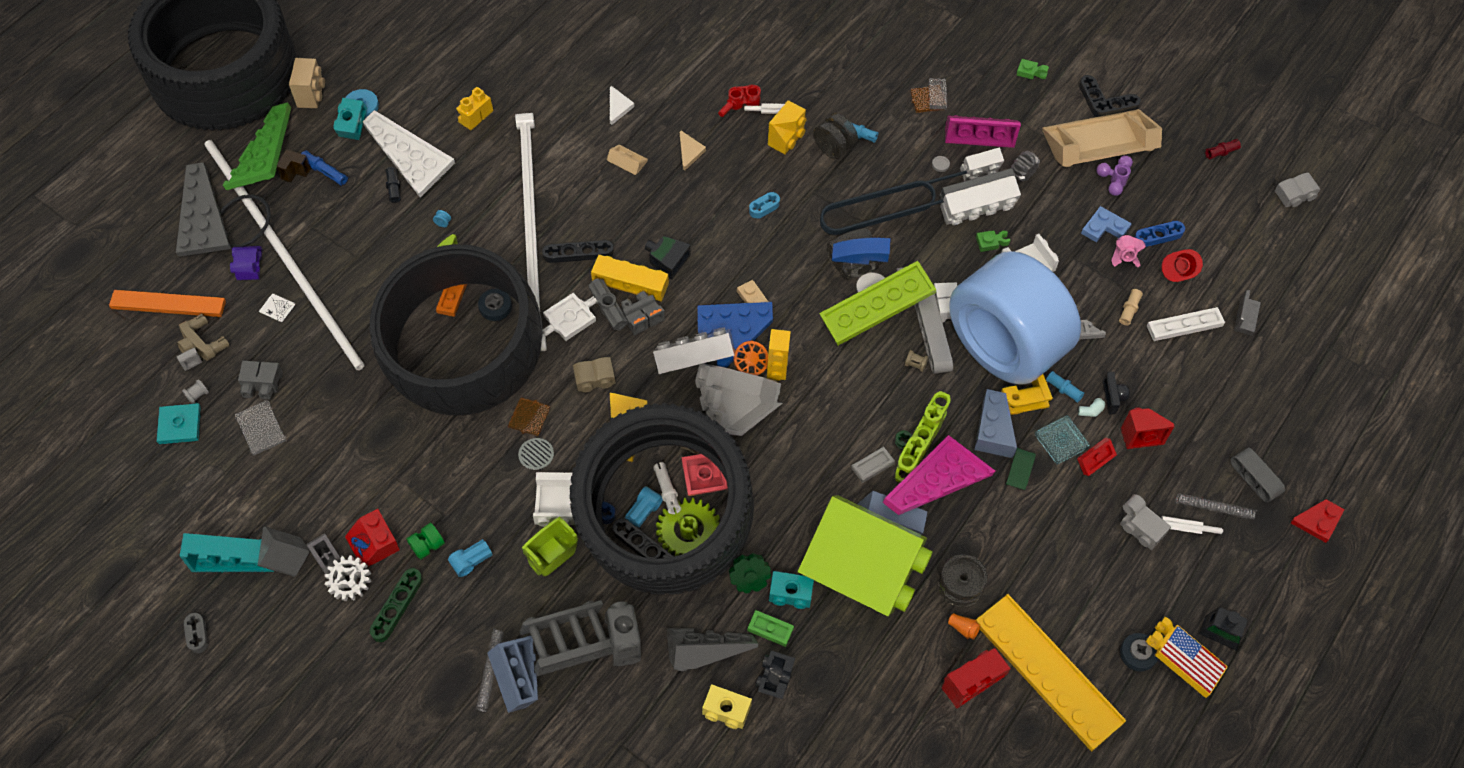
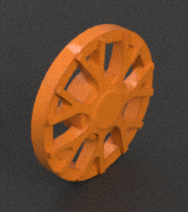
[733,341,768,375]

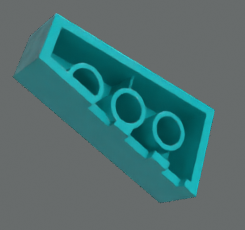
[180,533,274,572]

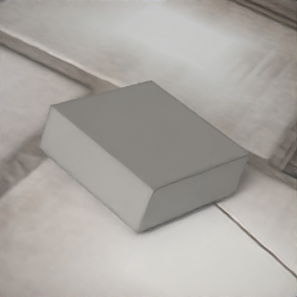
[176,348,202,371]

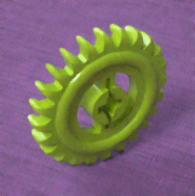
[656,497,720,556]

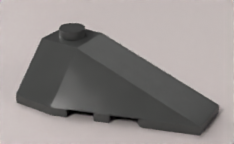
[667,628,758,671]

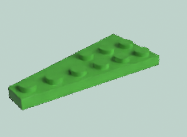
[223,102,291,190]

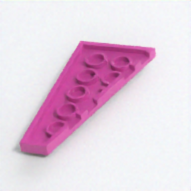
[883,435,995,515]

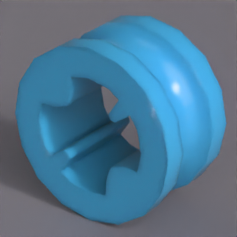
[433,210,451,227]

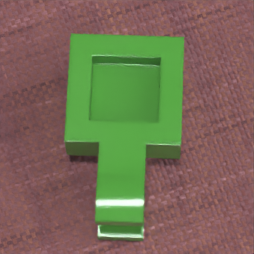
[1017,59,1049,79]

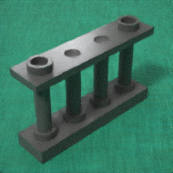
[520,600,613,676]

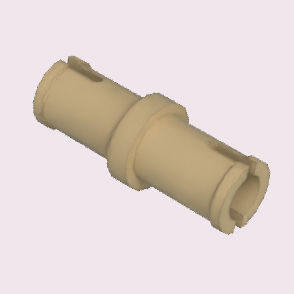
[1119,289,1143,326]

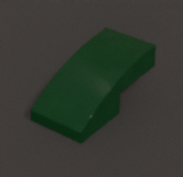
[1006,448,1036,491]

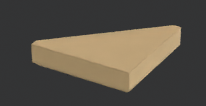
[680,131,706,170]

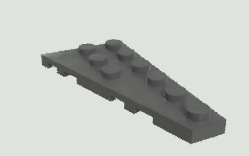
[176,163,232,257]

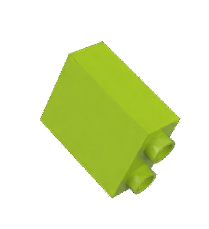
[798,495,933,616]

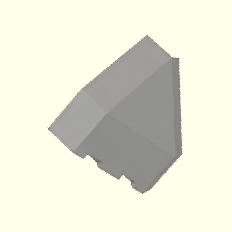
[695,363,783,436]

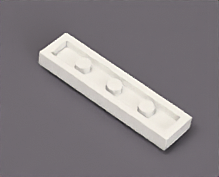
[1147,307,1225,341]

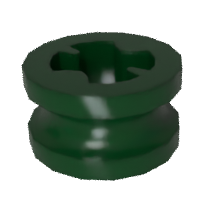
[895,430,912,450]

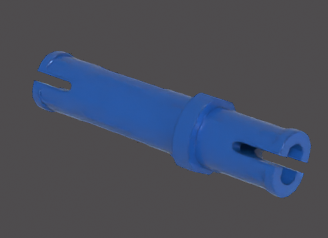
[301,151,348,186]

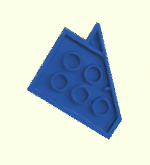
[698,302,773,368]

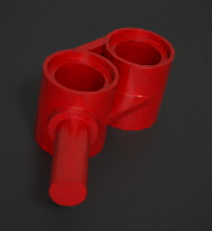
[718,85,761,117]

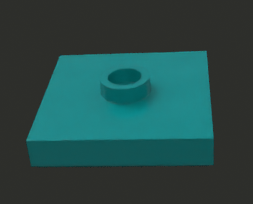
[157,403,201,444]

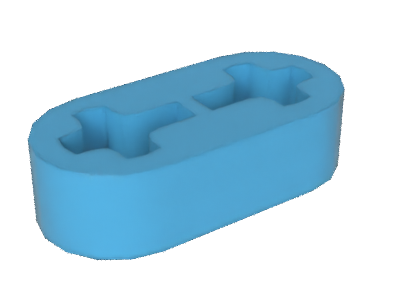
[749,192,780,218]

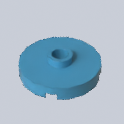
[346,89,379,119]

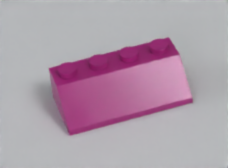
[945,116,1021,148]

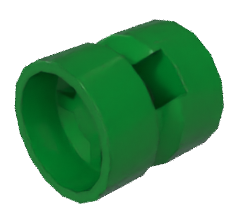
[406,522,445,560]

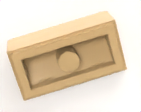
[607,145,648,175]

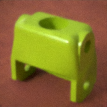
[522,517,578,576]

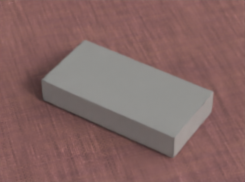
[851,447,895,483]

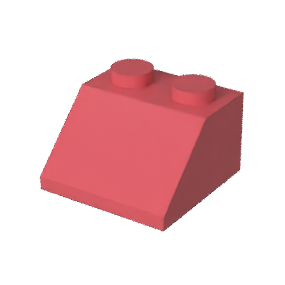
[682,454,728,496]

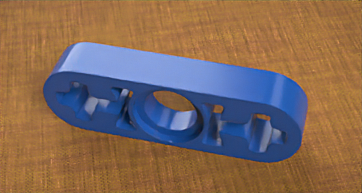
[1134,221,1185,247]

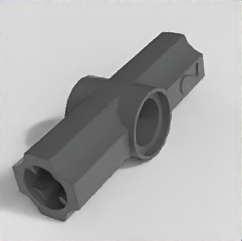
[588,278,628,331]

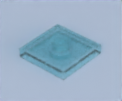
[1035,415,1090,465]

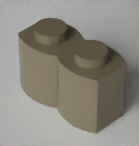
[573,357,616,392]

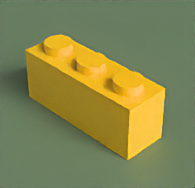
[767,329,791,381]

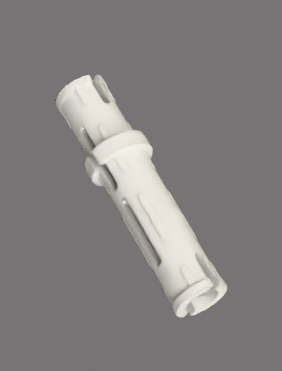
[654,462,681,514]

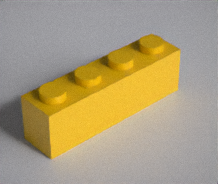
[591,255,669,302]

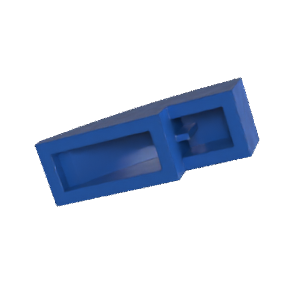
[832,238,890,265]

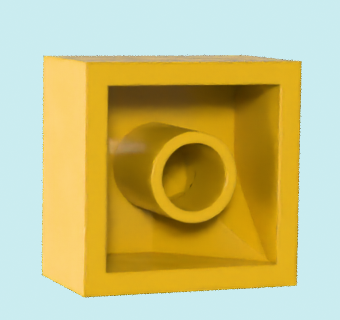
[768,100,806,154]

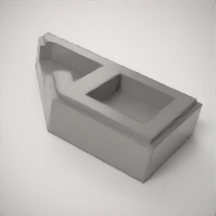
[1079,320,1106,339]

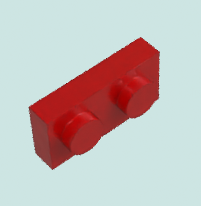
[1077,438,1117,476]

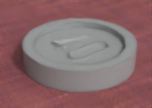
[932,156,950,172]

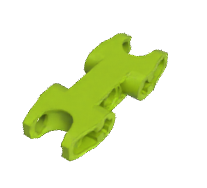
[895,391,950,483]

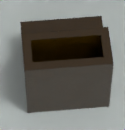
[277,149,311,182]

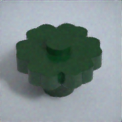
[729,553,771,593]

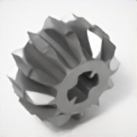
[1011,150,1040,182]

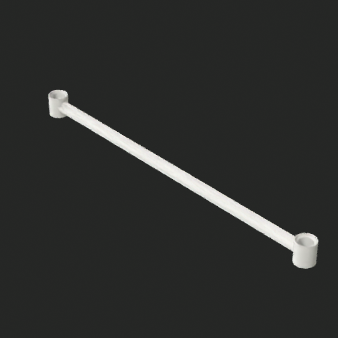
[515,113,547,351]

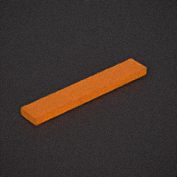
[109,290,226,317]

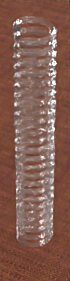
[1175,493,1258,521]
[476,628,505,712]

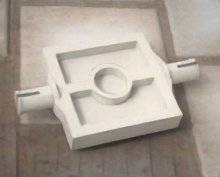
[542,293,597,341]

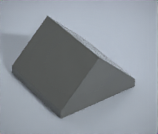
[258,526,310,577]

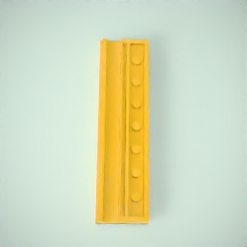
[976,594,1126,752]

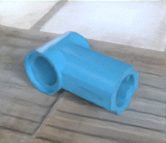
[625,486,663,527]
[448,540,492,577]

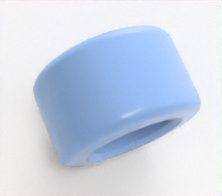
[949,251,1081,384]

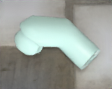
[1078,398,1105,417]

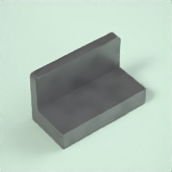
[1234,290,1261,336]

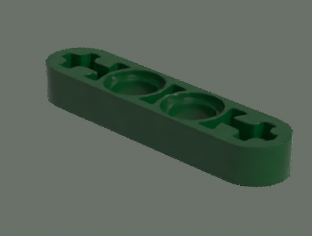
[370,568,423,642]

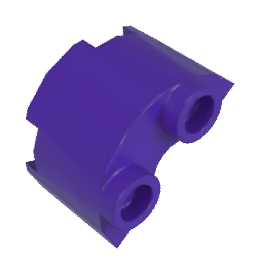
[230,246,263,280]

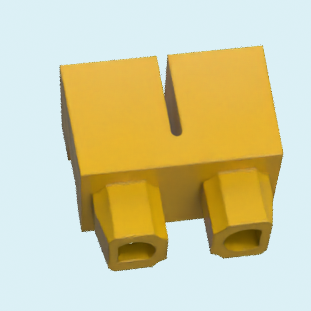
[456,87,493,130]

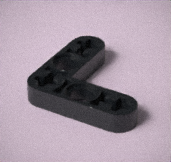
[1079,75,1141,117]

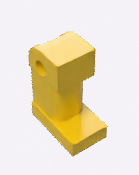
[1001,374,1053,415]

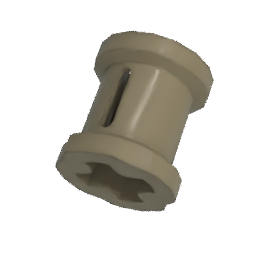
[905,350,929,372]

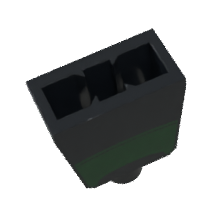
[644,236,691,279]
[1199,607,1248,651]

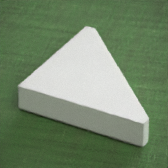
[610,86,634,125]

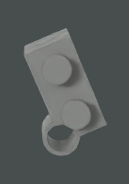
[1120,494,1171,551]

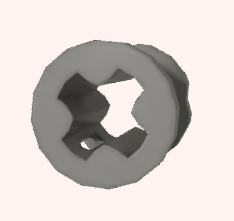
[182,379,209,404]

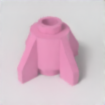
[1111,235,1146,267]

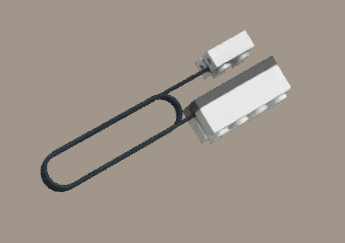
[820,148,1021,235]

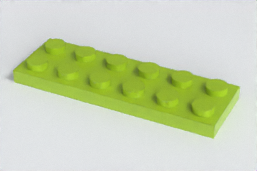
[819,261,937,345]

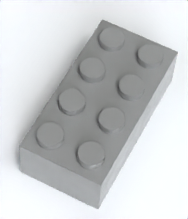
[653,327,735,374]

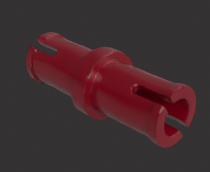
[1205,139,1241,160]

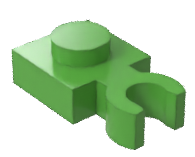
[976,231,1010,252]

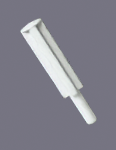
[744,103,785,114]
[1161,516,1223,534]

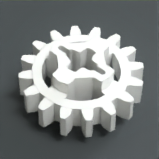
[324,555,371,601]

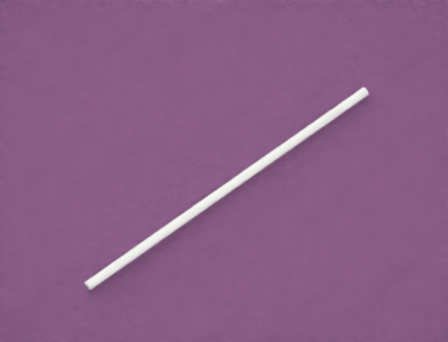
[204,140,364,370]

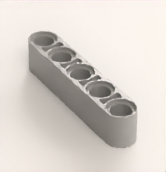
[914,294,953,374]

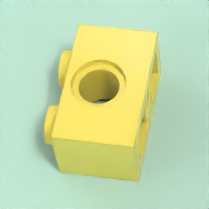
[702,684,752,729]

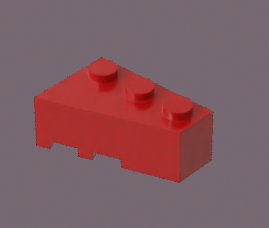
[942,648,1011,709]

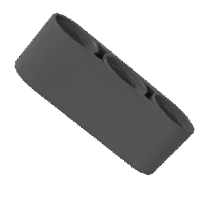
[1230,448,1285,503]

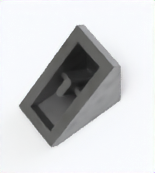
[306,533,345,574]

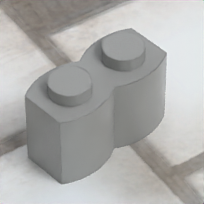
[1275,173,1320,207]

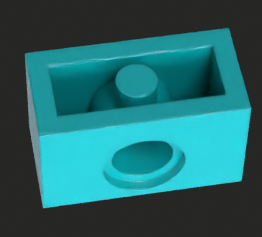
[333,98,367,140]
[769,571,814,609]

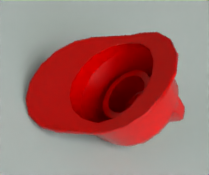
[1162,249,1203,282]

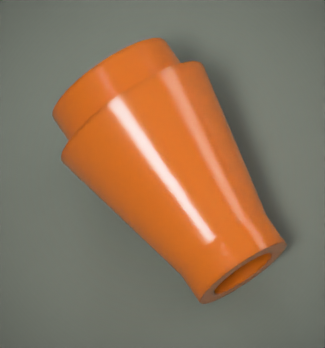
[948,613,981,639]

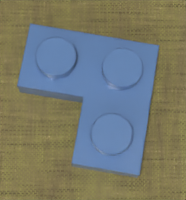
[1081,206,1131,242]

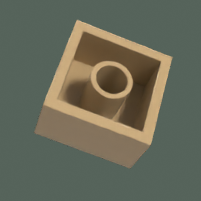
[289,58,325,108]

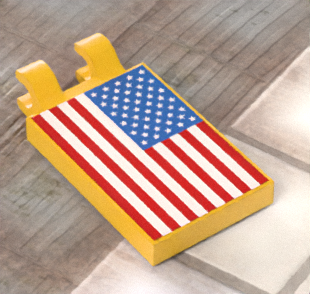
[1146,617,1228,698]

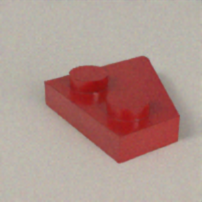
[1291,499,1345,543]

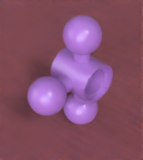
[1096,156,1133,196]

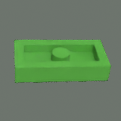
[747,610,794,647]

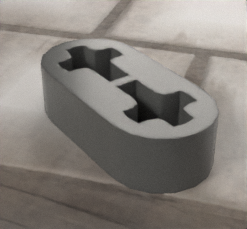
[184,613,208,653]

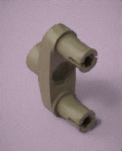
[177,313,229,361]

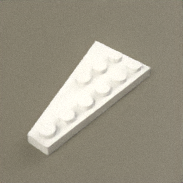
[363,110,455,198]

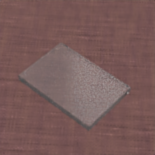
[235,400,286,456]

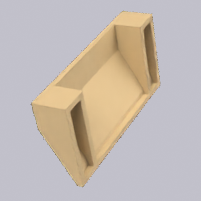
[1042,109,1162,167]

